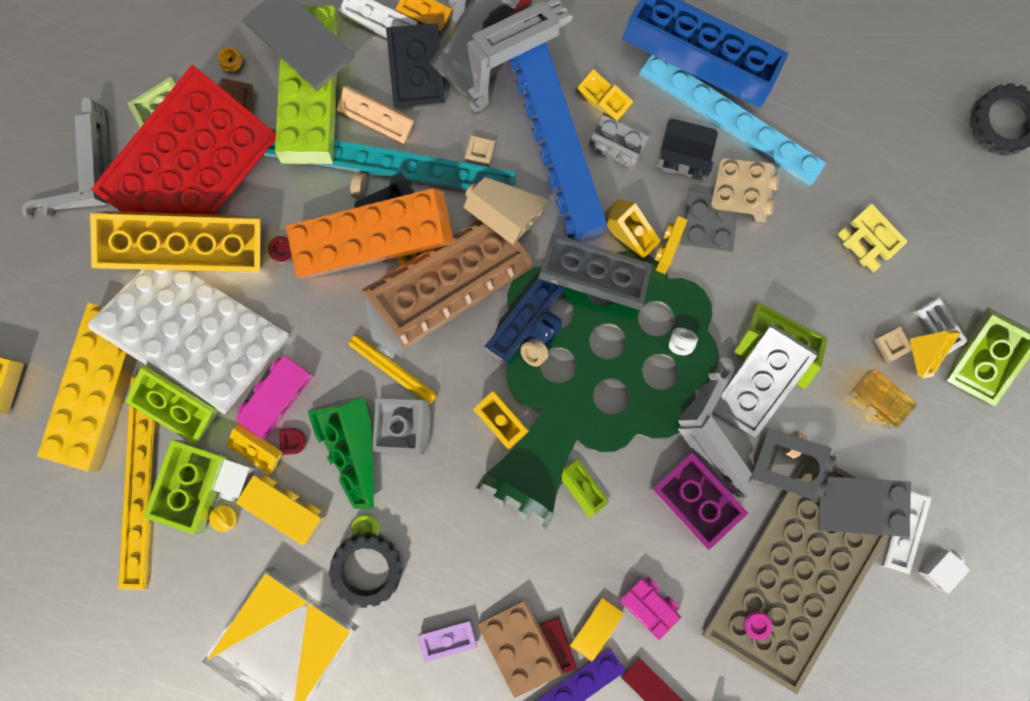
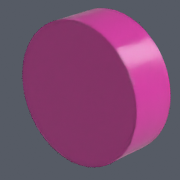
[743,611,772,640]

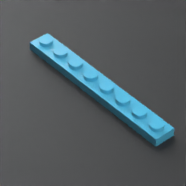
[639,55,826,186]

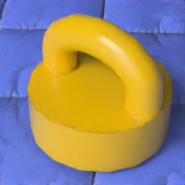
[209,505,238,532]

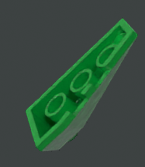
[307,397,374,509]

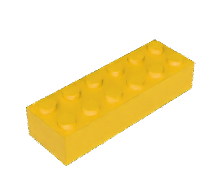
[90,211,261,272]
[37,303,136,471]

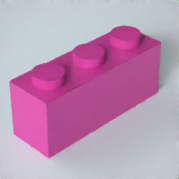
[235,355,314,439]

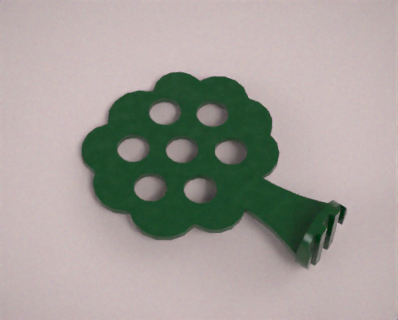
[475,250,719,530]

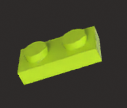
[561,459,609,518]

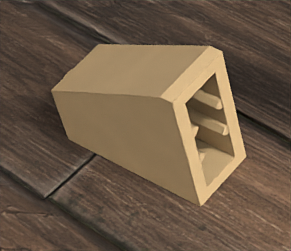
[463,177,548,245]

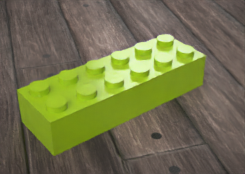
[275,6,339,164]

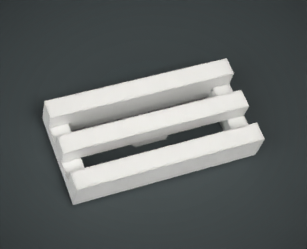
[915,297,969,354]

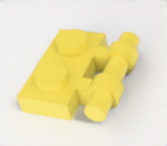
[837,204,908,272]

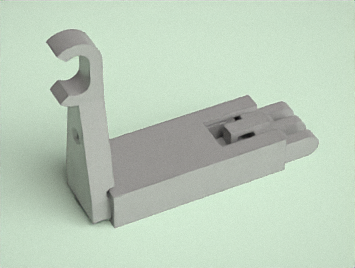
[467,0,573,112]
[22,97,110,220]
[678,358,755,498]

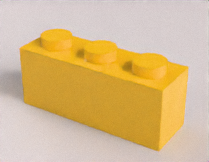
[236,474,325,546]

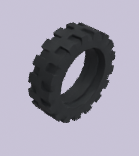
[970,83,1030,156]
[329,532,402,608]

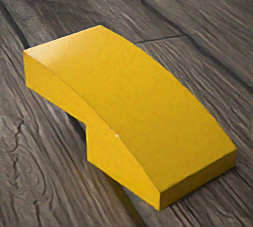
[575,69,633,121]
[569,598,624,662]

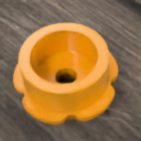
[218,47,243,72]

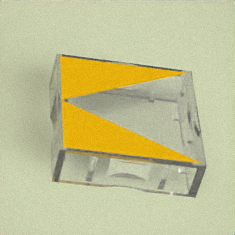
[202,566,359,701]

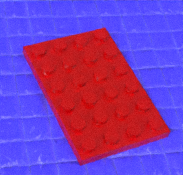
[91,64,276,215]

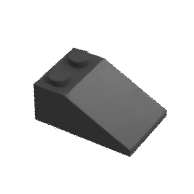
[818,477,911,537]

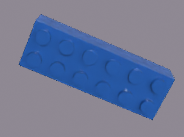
[622,0,789,108]

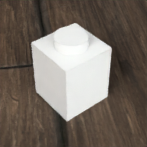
[213,459,256,502]
[919,549,970,594]

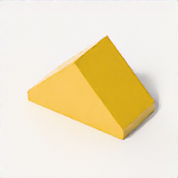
[910,330,961,378]

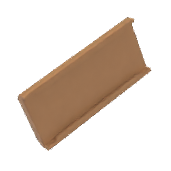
[361,219,533,349]

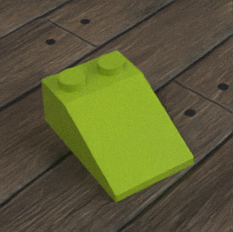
[947,307,1030,406]

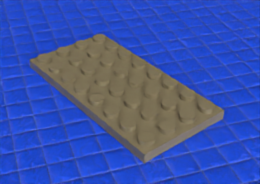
[702,455,888,694]

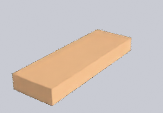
[336,85,415,144]

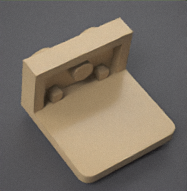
[711,159,779,223]

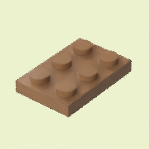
[477,599,563,698]

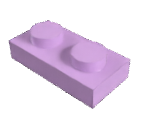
[418,620,477,662]

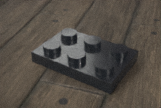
[386,23,445,107]

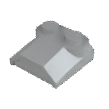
[372,398,431,454]

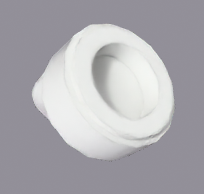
[668,328,698,355]

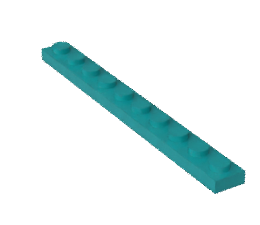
[264,129,516,191]

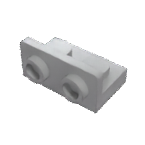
[589,115,649,166]

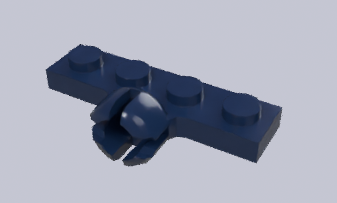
[484,279,567,365]

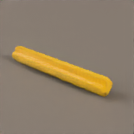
[348,334,437,405]

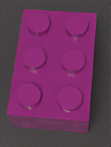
[649,453,748,550]

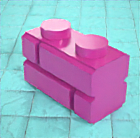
[618,576,681,640]

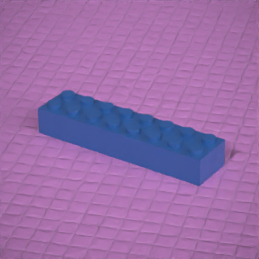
[508,42,607,242]

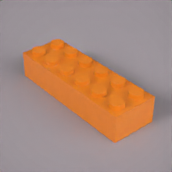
[286,188,454,278]

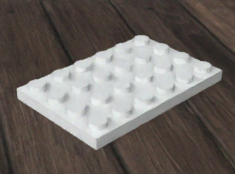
[88,269,289,415]

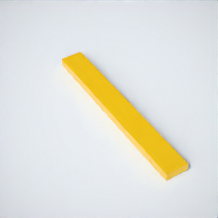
[118,376,157,590]

